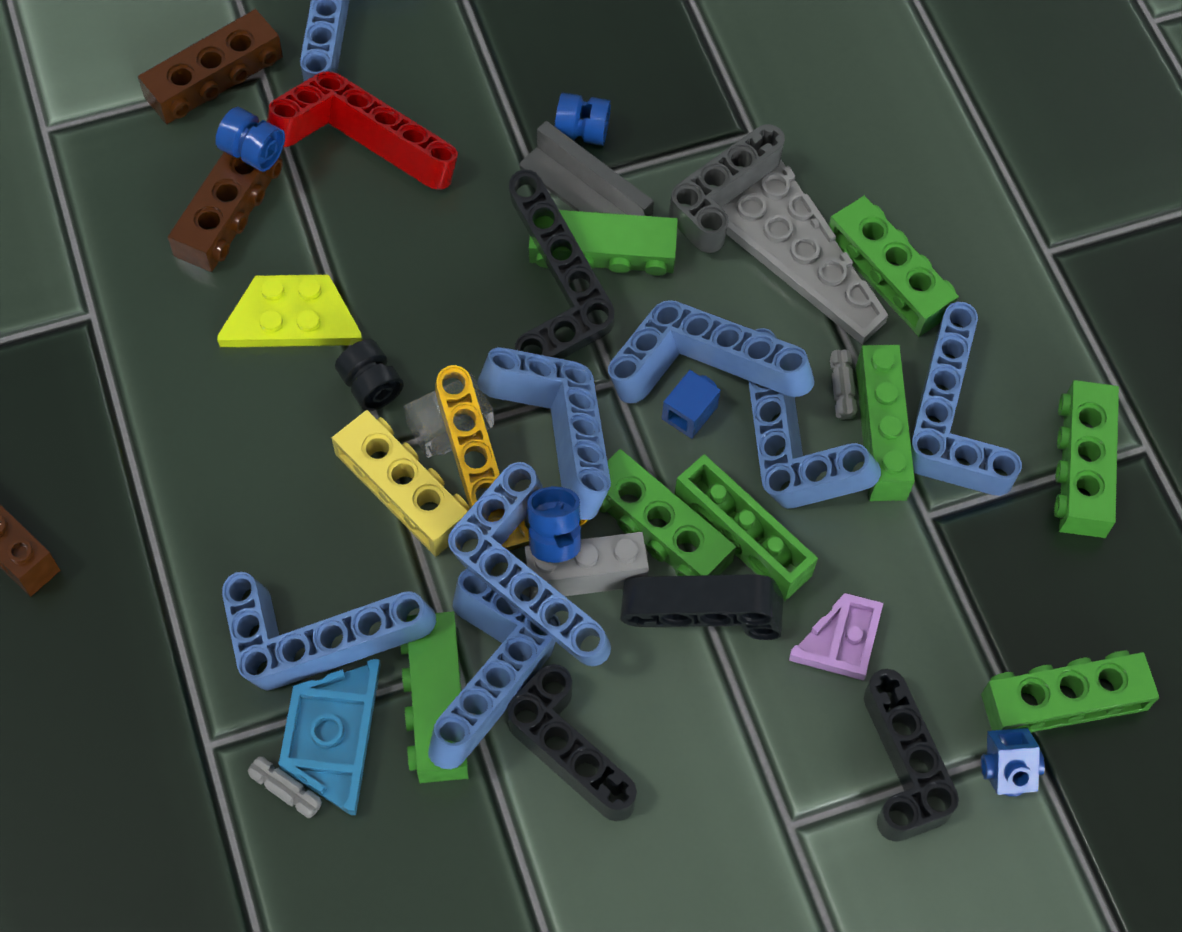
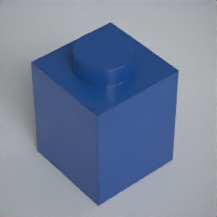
[661,370,721,439]

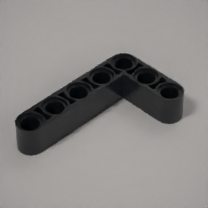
[509,169,614,359]

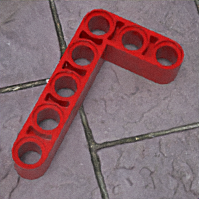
[267,71,458,189]

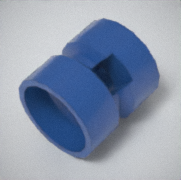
[555,92,611,146]
[216,107,285,172]
[527,486,581,563]

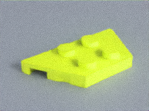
[217,275,363,347]

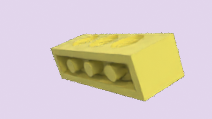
[331,410,470,557]

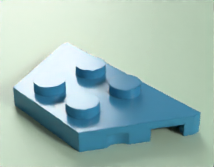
[279,659,381,815]

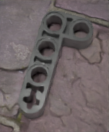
[669,124,785,253]

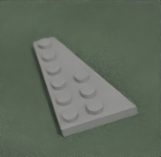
[721,160,888,345]

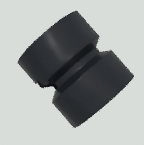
[335,340,404,411]

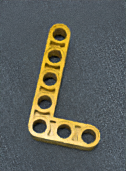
[435,365,588,551]

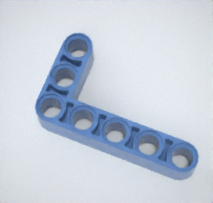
[300,0,349,82]
[608,300,815,403]
[910,302,1022,496]
[748,328,881,509]
[477,347,611,520]
[448,462,611,666]
[428,569,560,769]
[222,572,436,691]

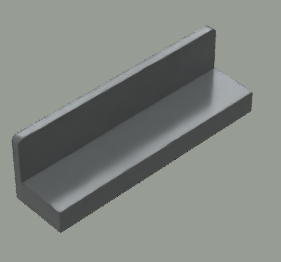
[520,121,654,216]

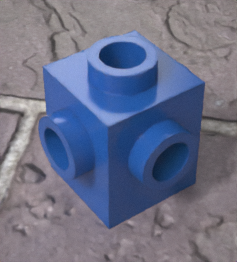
[981,728,1045,797]

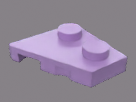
[789,593,883,681]

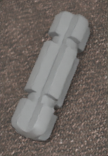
[830,349,857,420]
[247,756,322,818]

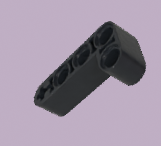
[620,574,783,640]
[507,664,637,821]
[864,669,959,842]

